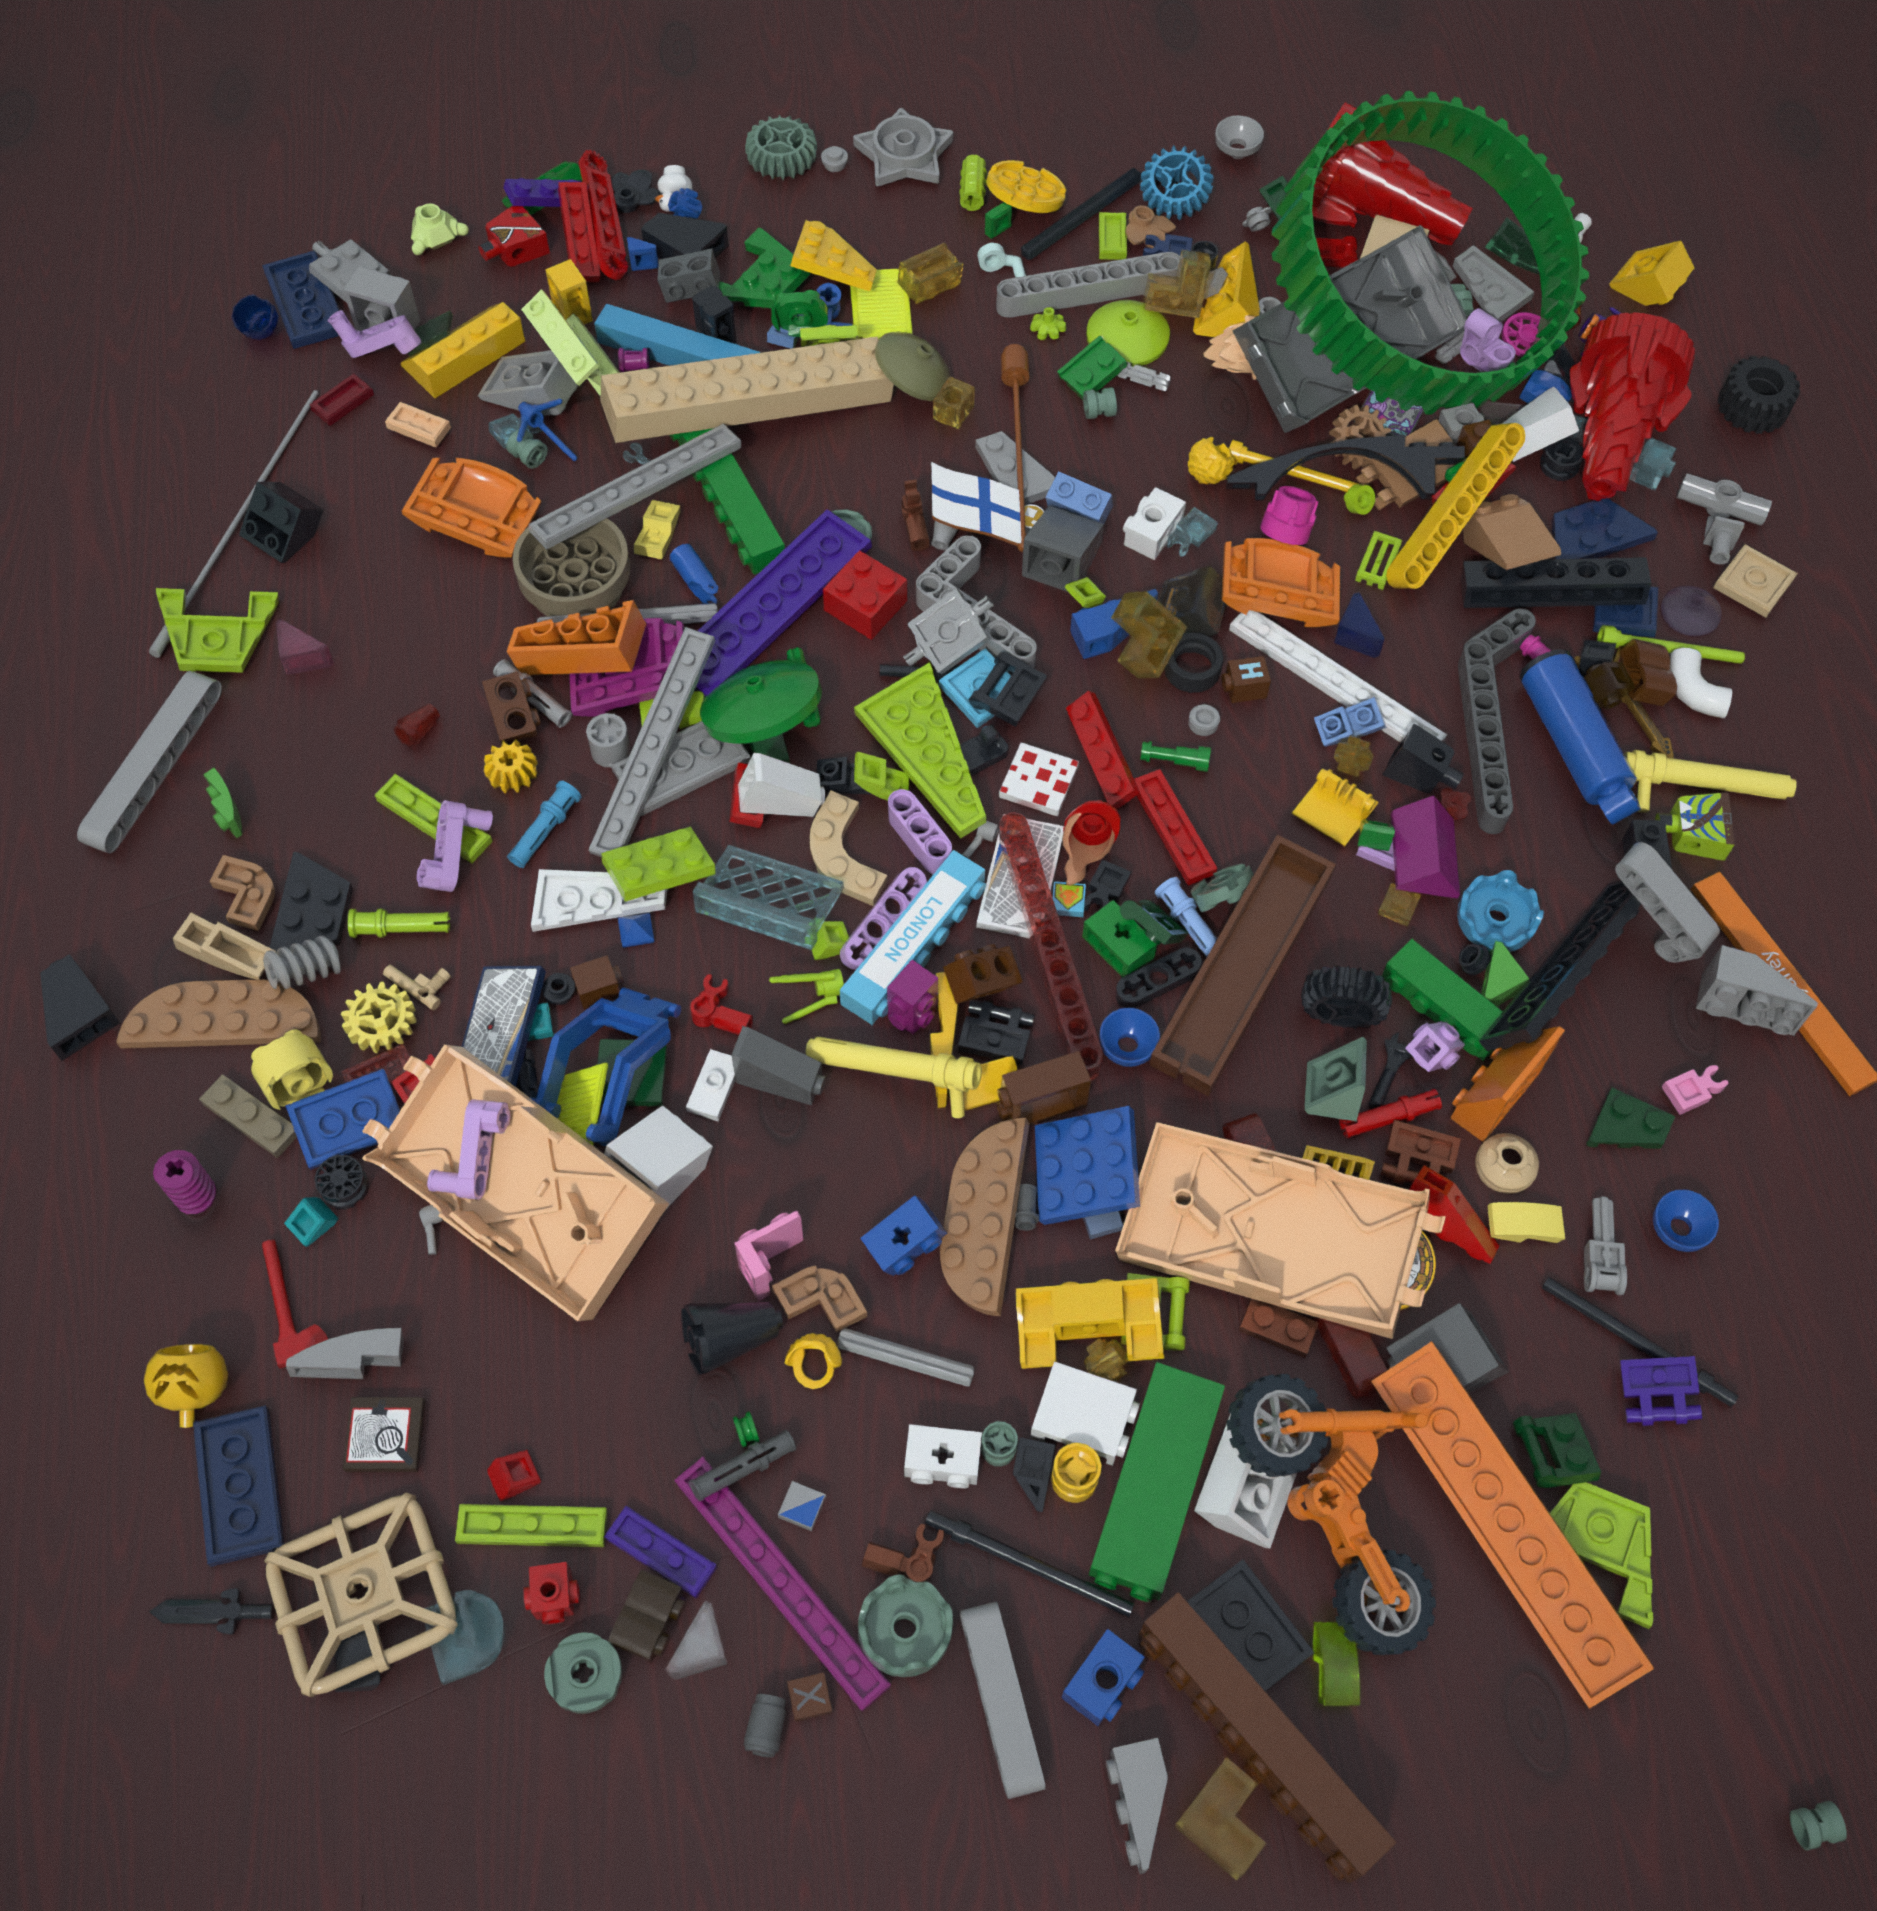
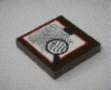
[343,1397,425,1472]

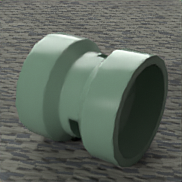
[1083,387,1117,419]
[506,429,548,469]
[981,1421,1018,1466]
[1790,1801,1847,1851]

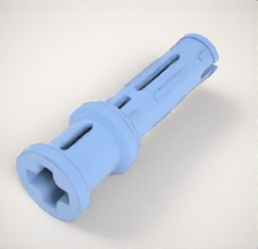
[1154,877,1217,958]

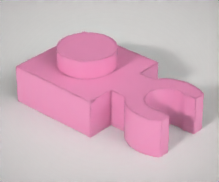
[1662,1065,1728,1115]

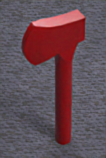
[262,1240,328,1368]

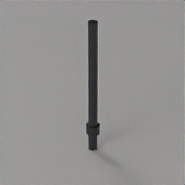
[1542,1277,1739,1408]
[925,1510,1135,1618]

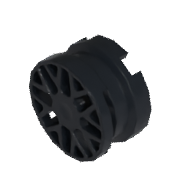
[1539,436,1584,481]
[315,1155,369,1210]

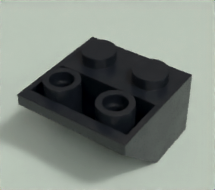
[239,482,324,563]

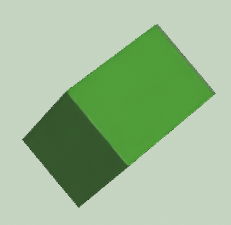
[1481,941,1529,1007]

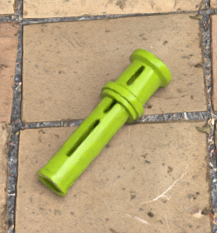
[348,909,450,938]

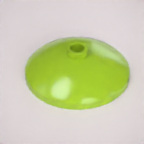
[1086,300,1170,367]

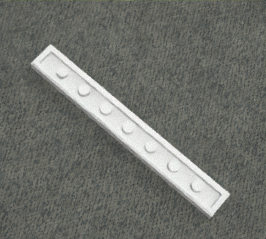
[1229,610,1447,742]

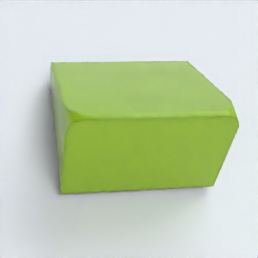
[1065,577,1106,608]
[806,921,852,960]

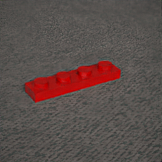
[558,182,600,283]
[1066,691,1140,810]
[1134,769,1217,885]

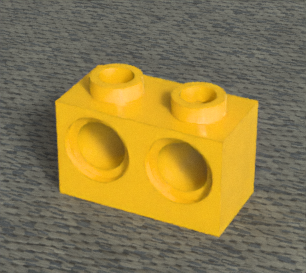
[545,259,593,325]

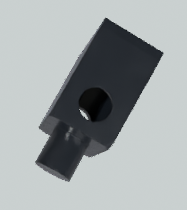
[1382,724,1464,793]

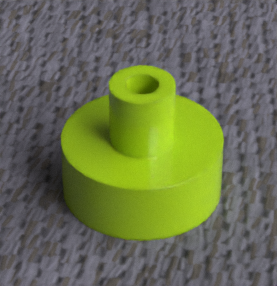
[1344,484,1375,515]

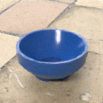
[1099,1008,1160,1067]
[1653,1190,1719,1252]

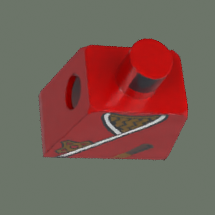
[478,206,550,267]

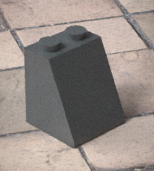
[1022,506,1104,592]
[1386,1303,1509,1393]

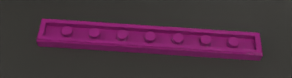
[674,1457,891,1712]

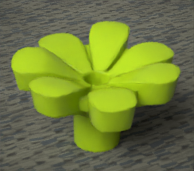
[1030,307,1067,340]

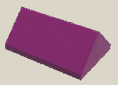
[1391,795,1460,899]

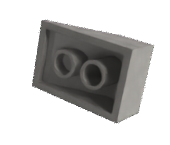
[478,350,578,416]

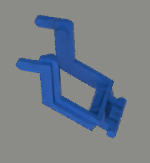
[531,987,681,1146]

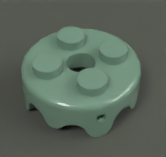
[858,1575,953,1677]

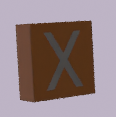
[787,1672,833,1722]

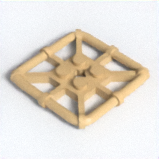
[264,1492,458,1698]

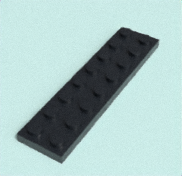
[1479,880,1641,1051]

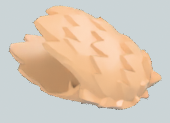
[1203,315,1257,380]

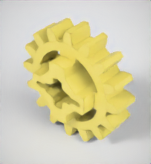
[341,982,417,1053]

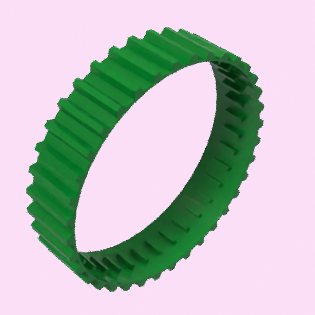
[1272,91,1589,415]

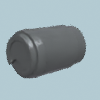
[743,1694,786,1758]

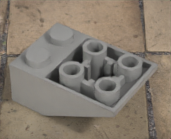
[1696,945,1818,1036]

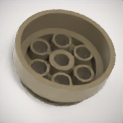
[513,518,630,616]

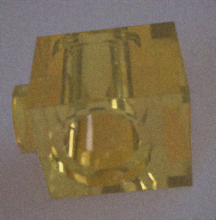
[933,377,975,429]

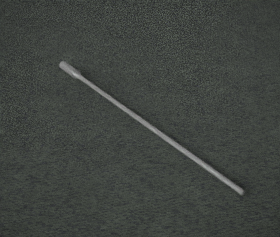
[149,390,319,658]

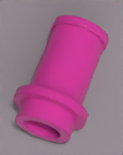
[1520,634,1551,659]

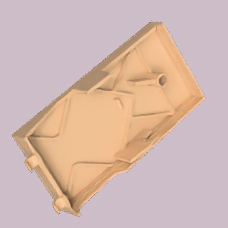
[362,1044,669,1321]
[1115,1122,1446,1339]

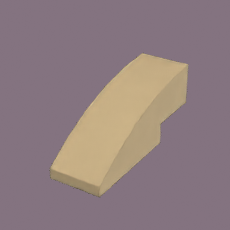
[173,913,276,980]

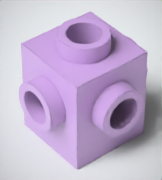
[1405,1021,1465,1072]

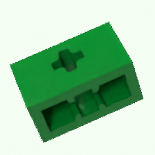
[1082,900,1157,978]

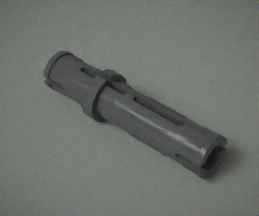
[689,1429,796,1502]

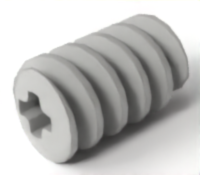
[263,936,341,989]

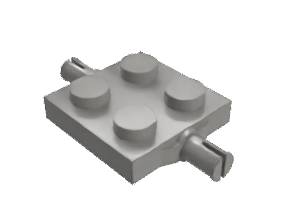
[309,239,390,303]
[903,588,994,674]

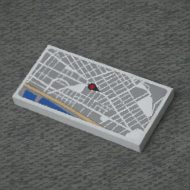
[976,814,1064,940]

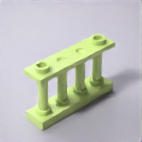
[521,289,620,396]

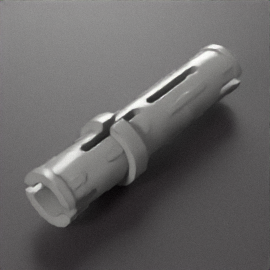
[493,659,572,728]

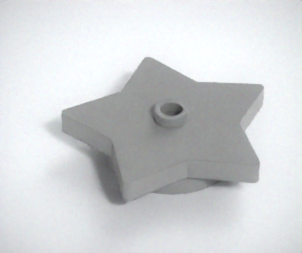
[853,108,953,187]

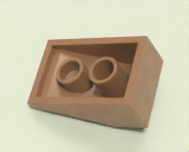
[1463,494,1561,570]

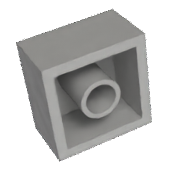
[343,266,420,331]

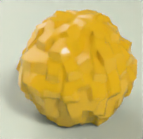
[1188,437,1235,484]

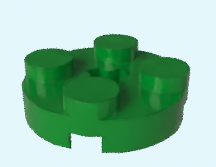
[771,290,828,337]

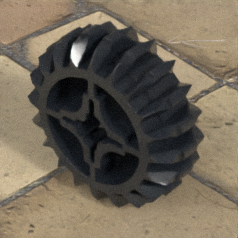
[1301,965,1392,1030]

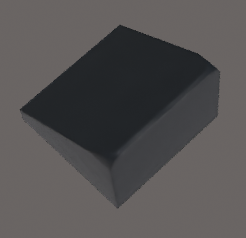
[1579,640,1616,677]

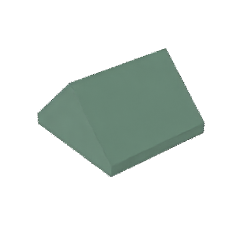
[1304,1037,1367,1121]

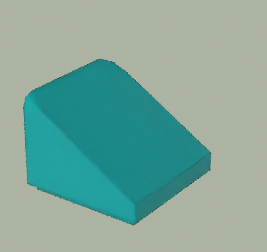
[284,1197,339,1247]

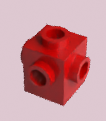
[524,1562,580,1624]

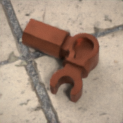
[901,480,929,551]
[862,1524,944,1582]

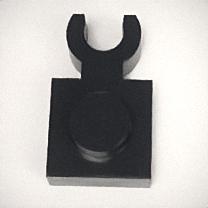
[1084,859,1131,912]

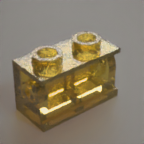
[897,243,964,304]

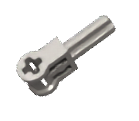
[1584,1197,1627,1296]

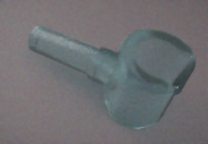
[623,443,650,465]

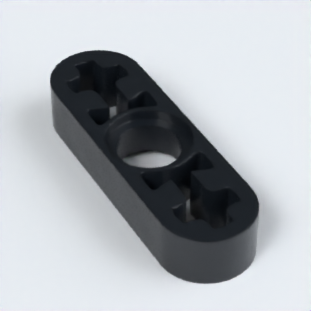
[1115,948,1202,1008]

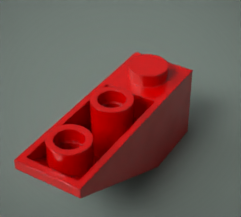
[1409,1165,1499,1264]

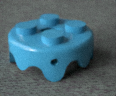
[1457,870,1544,952]

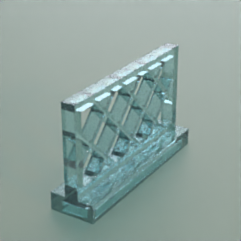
[693,845,844,950]

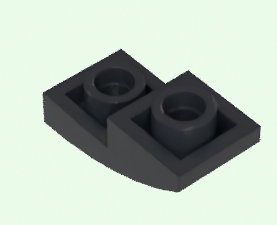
[816,757,871,794]

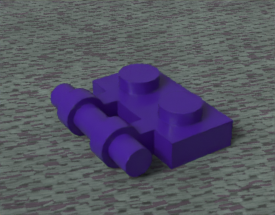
[1620,1356,1702,1426]

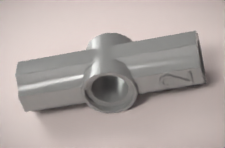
[1676,473,1772,526]

